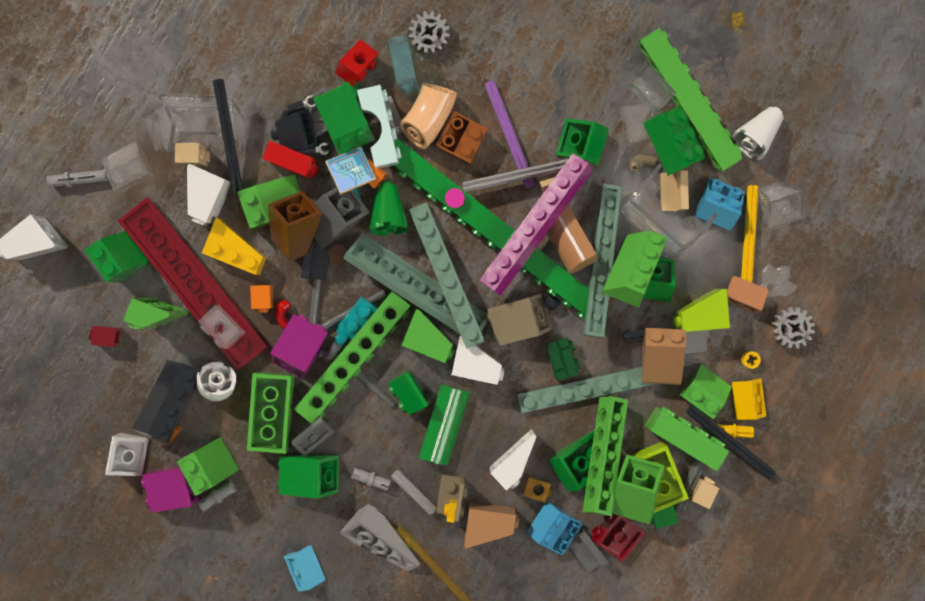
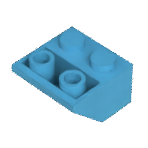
[695,177,745,231]
[526,501,583,555]

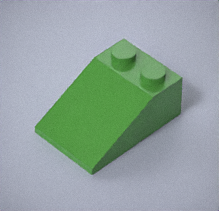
[237,174,301,230]

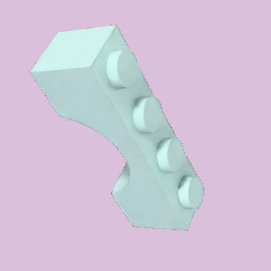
[357,85,402,169]

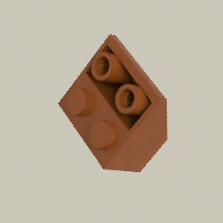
[436,111,488,165]

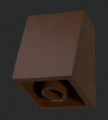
[268,191,322,261]

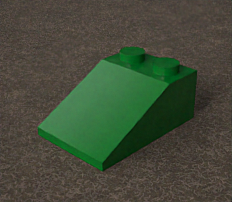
[313,82,375,155]
[548,429,595,492]

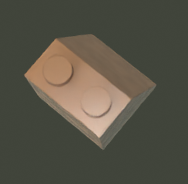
[642,328,686,385]
[464,501,519,548]

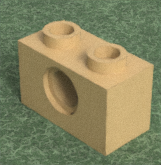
[175,143,210,167]

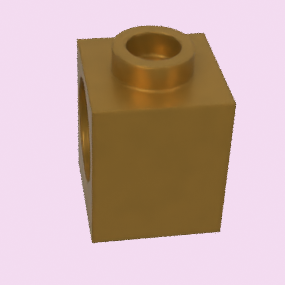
[522,474,553,502]

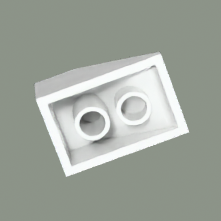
[490,429,537,491]

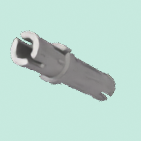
[47,169,108,187]

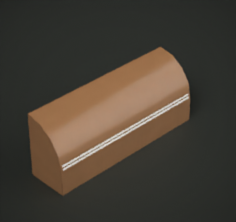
[547,206,598,275]

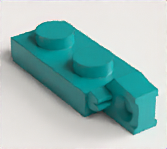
[334,296,377,346]

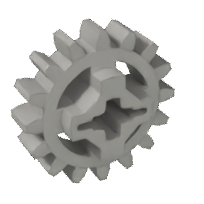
[408,11,450,54]
[771,307,815,349]

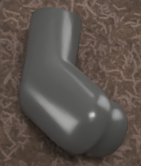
[317,342,342,362]

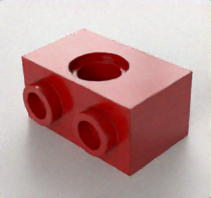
[335,39,379,86]

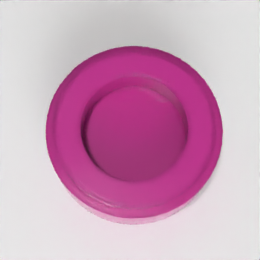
[445,188,465,208]

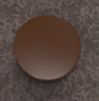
[328,244,348,264]

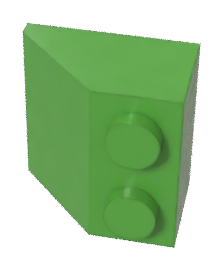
[678,364,732,419]

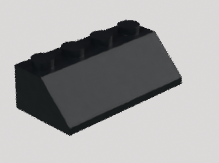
[132,360,201,445]

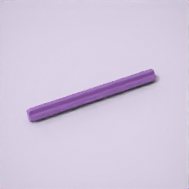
[485,81,535,189]

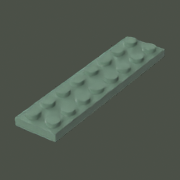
[343,233,488,334]

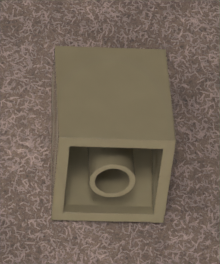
[487,293,552,346]

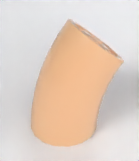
[400,83,458,149]

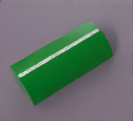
[419,383,471,465]

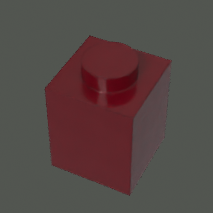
[89,325,121,347]

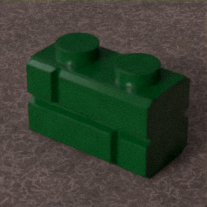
[545,337,581,381]

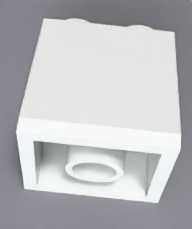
[187,164,231,226]
[0,214,69,260]
[452,335,504,385]

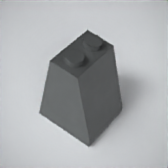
[314,187,370,249]

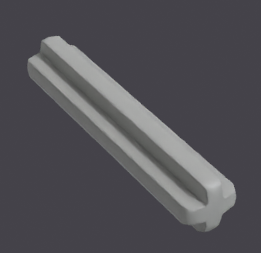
[391,470,437,515]

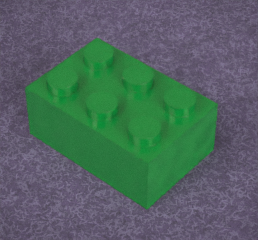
[643,106,705,176]

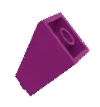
[270,314,328,380]
[141,465,200,513]

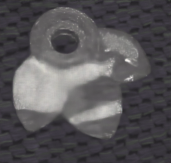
[761,263,797,297]

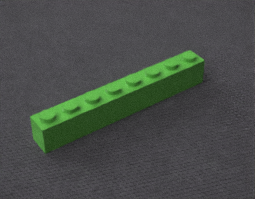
[637,28,743,173]

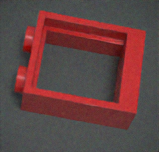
[262,140,319,180]

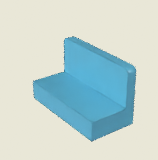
[284,545,325,592]

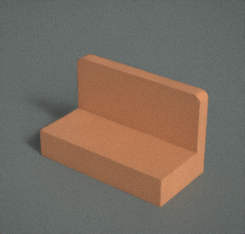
[727,276,769,314]

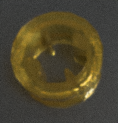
[730,10,745,29]

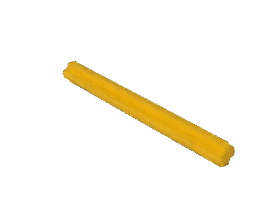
[741,185,759,283]

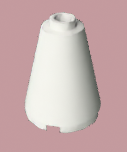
[732,107,784,160]

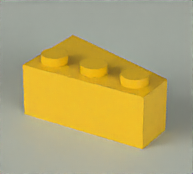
[202,217,267,275]

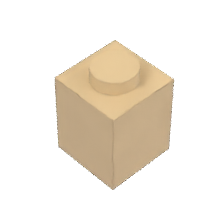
[690,477,720,509]

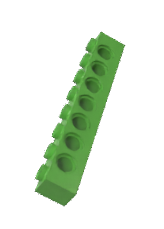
[294,291,411,424]

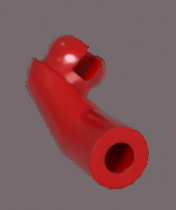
[274,300,291,329]

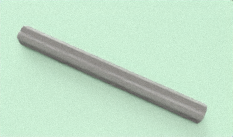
[462,159,568,192]

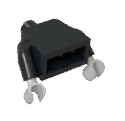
[271,95,329,155]

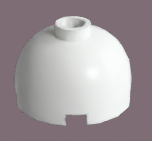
[197,362,236,401]

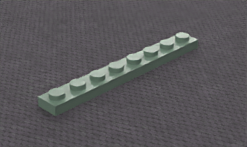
[583,184,622,338]
[409,202,485,349]
[517,367,653,413]

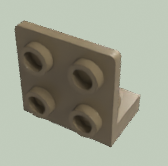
[436,474,468,522]

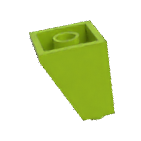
[672,289,730,332]

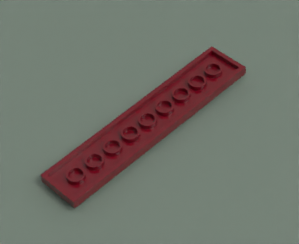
[118,197,269,371]

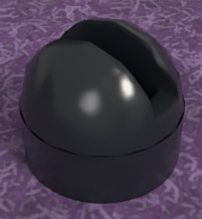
[544,294,561,311]

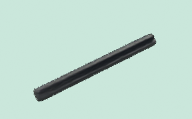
[213,79,243,194]
[686,405,776,479]

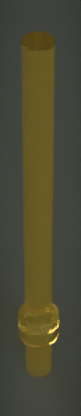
[395,525,471,601]

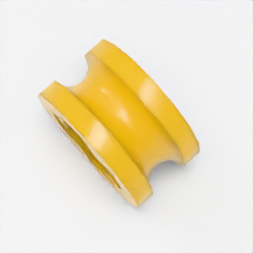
[741,351,761,369]

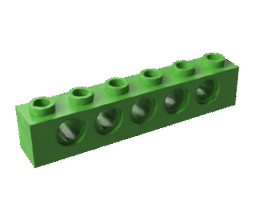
[582,396,628,516]

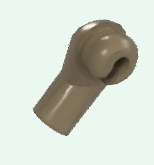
[629,154,657,172]

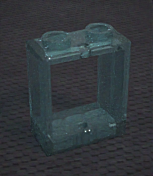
[388,35,418,93]

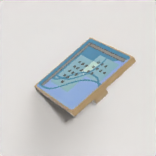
[325,147,376,195]

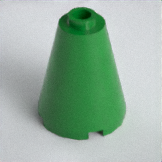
[370,181,408,236]

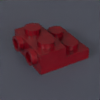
[590,509,646,562]

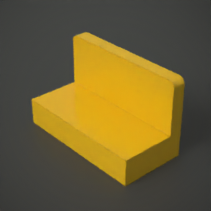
[732,378,766,420]

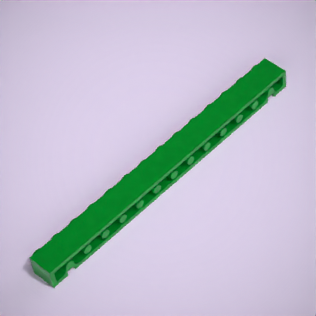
[389,138,589,320]

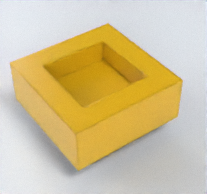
[443,499,457,523]

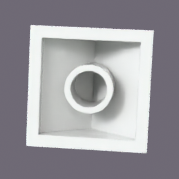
[105,433,149,476]

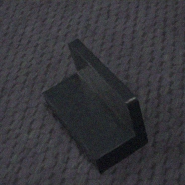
[301,241,331,281]

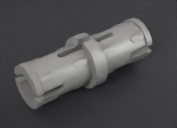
[351,467,391,491]
[197,481,237,512]

